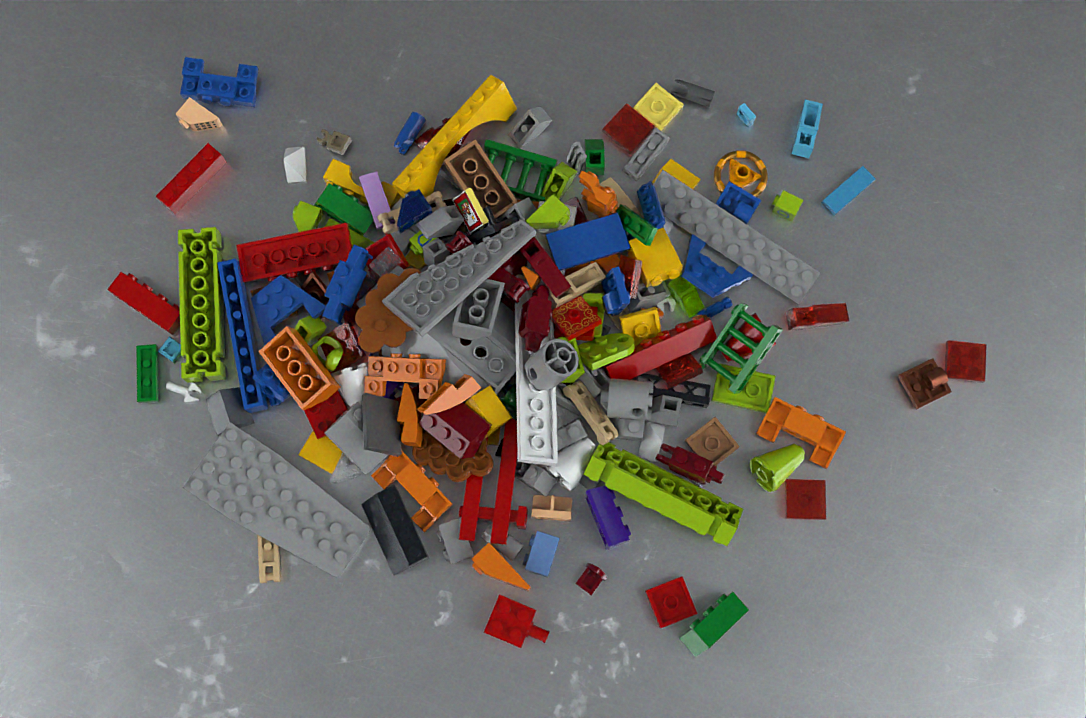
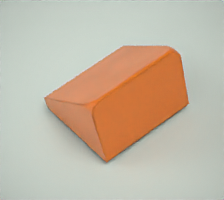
[521,266,541,291]

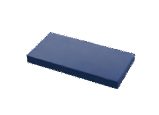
[545,213,630,271]

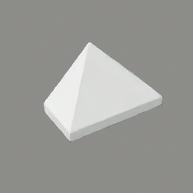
[283,147,307,184]
[638,421,665,463]

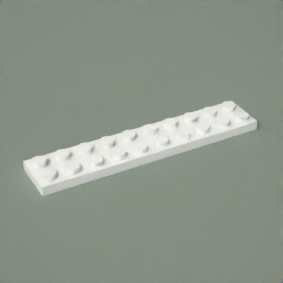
[515,275,558,466]

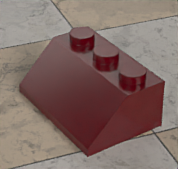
[419,402,492,459]

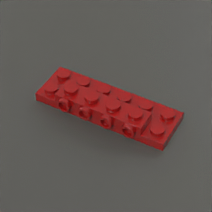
[236,223,352,283]

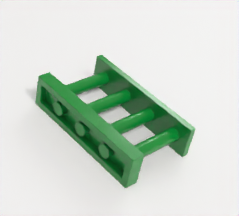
[484,139,557,202]
[698,303,783,394]

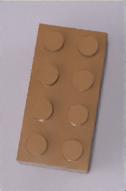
[443,139,518,226]

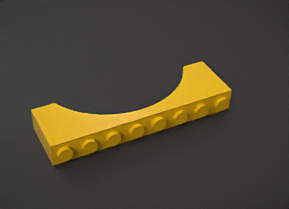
[392,75,517,203]

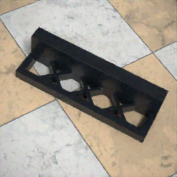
[634,373,711,408]

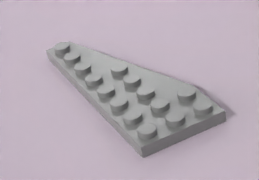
[382,220,536,337]

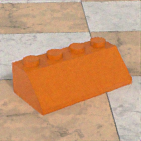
[258,326,341,410]

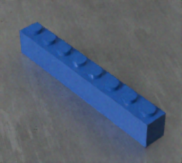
[217,259,268,413]

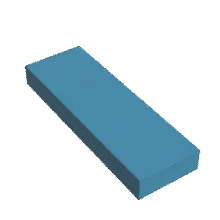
[821,166,875,216]

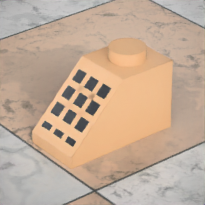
[176,97,223,131]

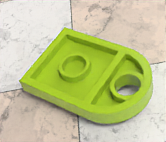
[578,333,635,371]

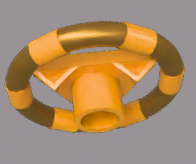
[714,150,768,197]

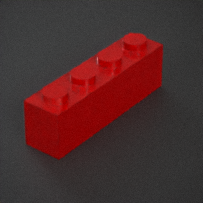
[156,143,227,215]
[107,272,180,335]

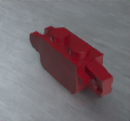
[518,285,553,353]
[655,443,725,485]

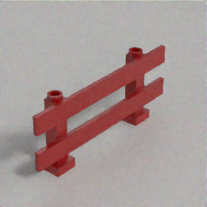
[459,419,528,545]

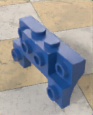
[180,57,259,108]
[322,245,373,326]

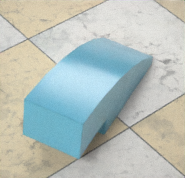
[791,99,823,159]

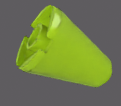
[749,444,805,492]

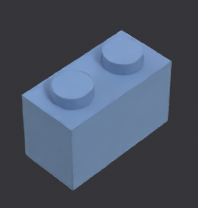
[522,531,560,577]

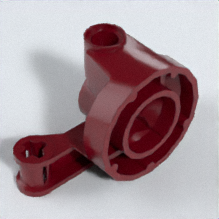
[445,231,530,304]

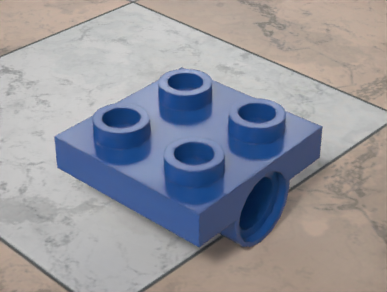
[716,181,761,224]
[601,267,630,316]
[253,364,291,402]

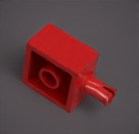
[484,594,550,648]

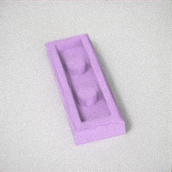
[359,171,395,230]

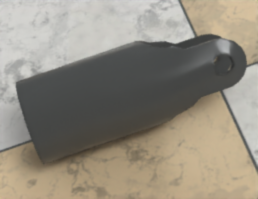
[671,79,715,107]

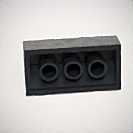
[361,485,429,576]

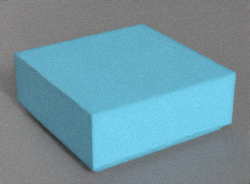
[737,103,756,127]
[158,336,181,363]

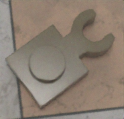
[316,129,352,155]

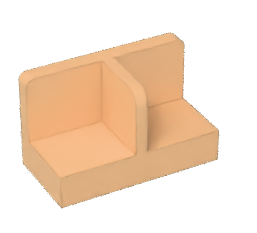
[531,495,572,522]

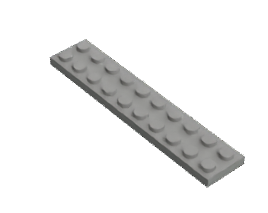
[653,170,821,304]

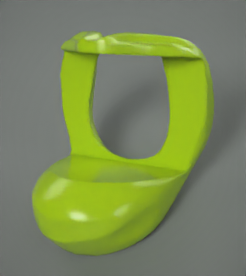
[311,336,343,372]

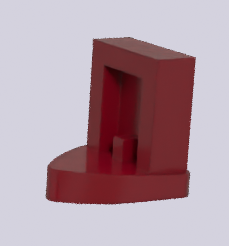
[575,563,607,595]

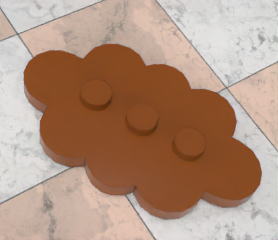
[355,268,422,353]
[412,428,494,482]

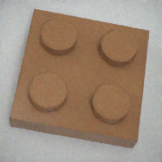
[685,417,740,466]

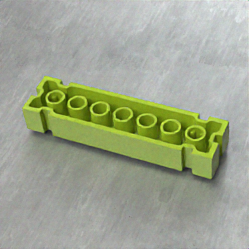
[178,227,226,383]
[583,442,743,546]

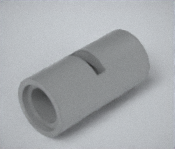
[481,522,524,561]

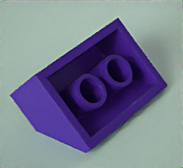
[584,485,631,550]

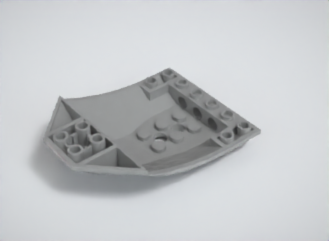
[381,301,516,403]

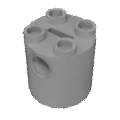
[524,339,579,390]
[600,378,654,421]

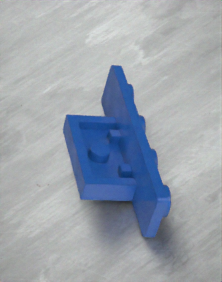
[637,181,666,229]

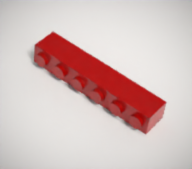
[603,315,717,380]

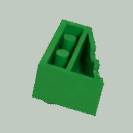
[314,183,374,236]
[679,592,749,657]

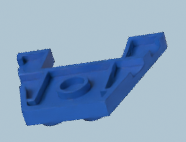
[681,234,753,298]
[251,275,326,346]

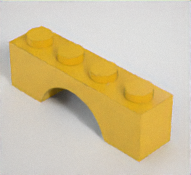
[323,159,401,210]

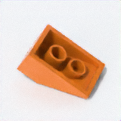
[472,543,531,591]

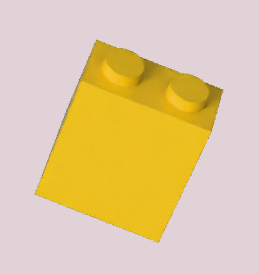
[628,227,683,288]

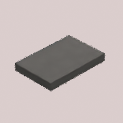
[362,393,402,457]

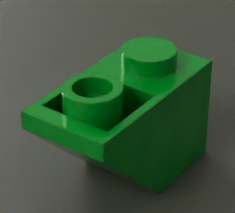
[585,139,605,175]

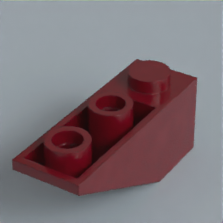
[519,237,572,298]

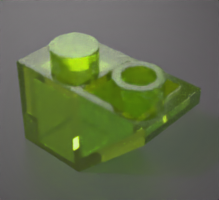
[667,274,705,319]

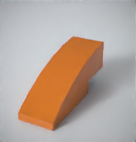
[417,374,481,415]
[397,383,423,447]

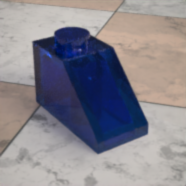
[397,189,432,234]

